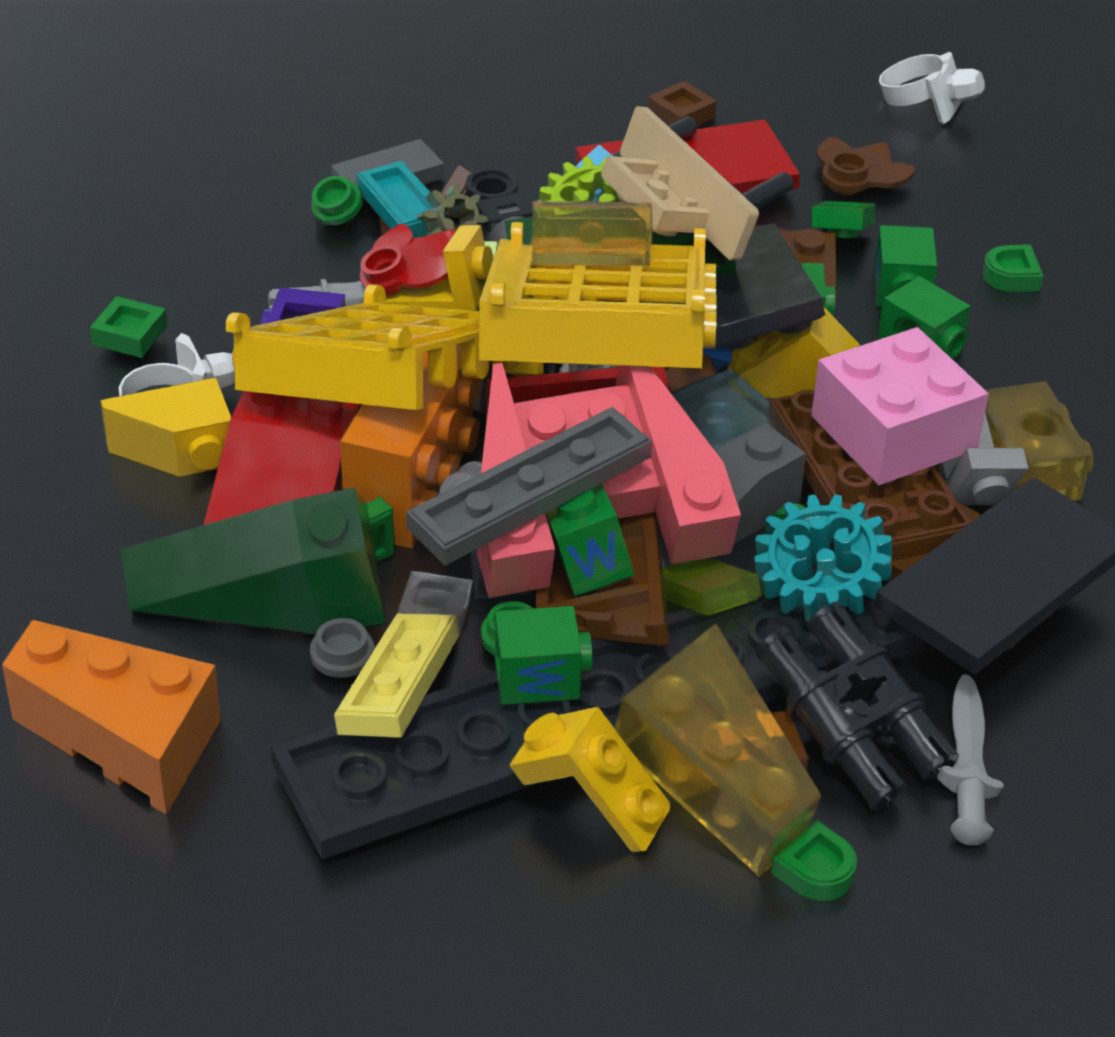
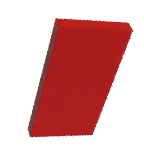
[575,120,800,194]

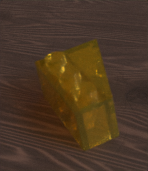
[615,624,821,876]

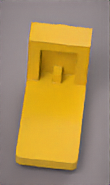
[380,225,494,310]
[509,707,670,853]

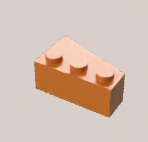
[2,620,221,815]

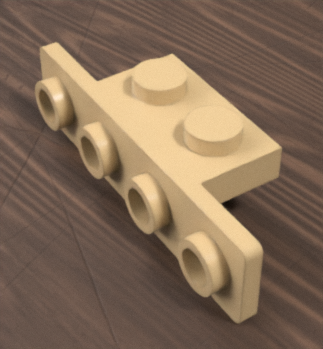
[601,106,759,260]

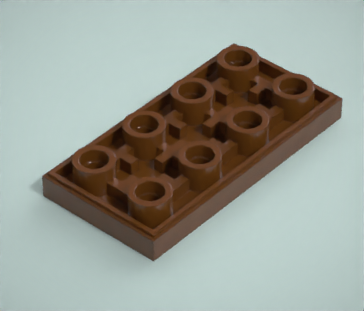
[768,390,972,560]

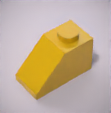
[724,307,860,398]
[100,378,231,477]

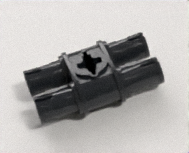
[755,601,959,811]

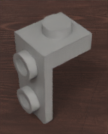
[938,413,1028,505]

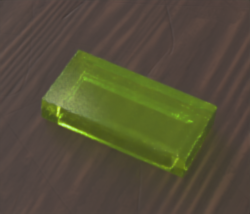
[663,558,762,616]

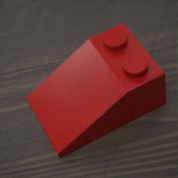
[204,391,362,525]

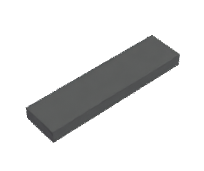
[406,407,652,566]

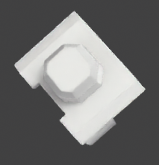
[879,51,985,124]
[118,333,235,396]

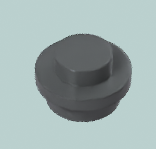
[310,618,374,678]

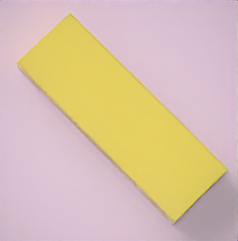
[334,613,459,737]

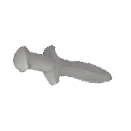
[937,675,1004,846]

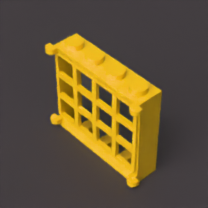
[479,222,717,368]
[226,284,543,410]

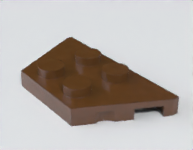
[536,512,670,645]

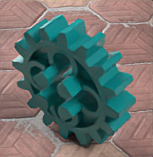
[754,494,892,621]

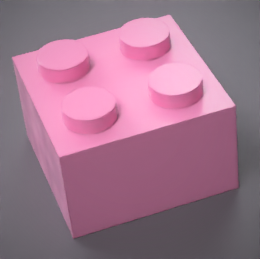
[811,327,989,485]

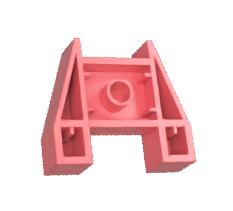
[476,363,741,598]

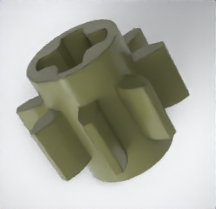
[417,183,488,236]

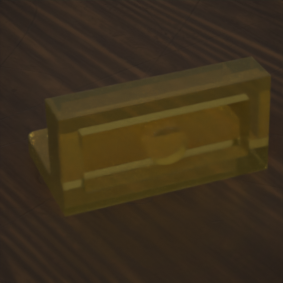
[531,201,652,266]

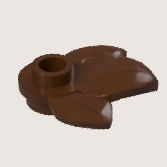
[817,136,915,196]

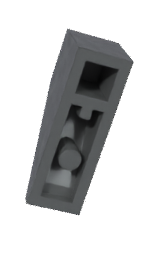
[659,423,806,582]

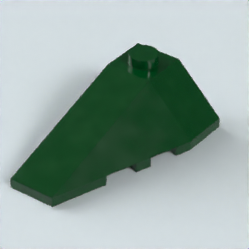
[120,487,388,635]

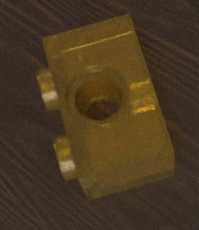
[985,381,1093,500]

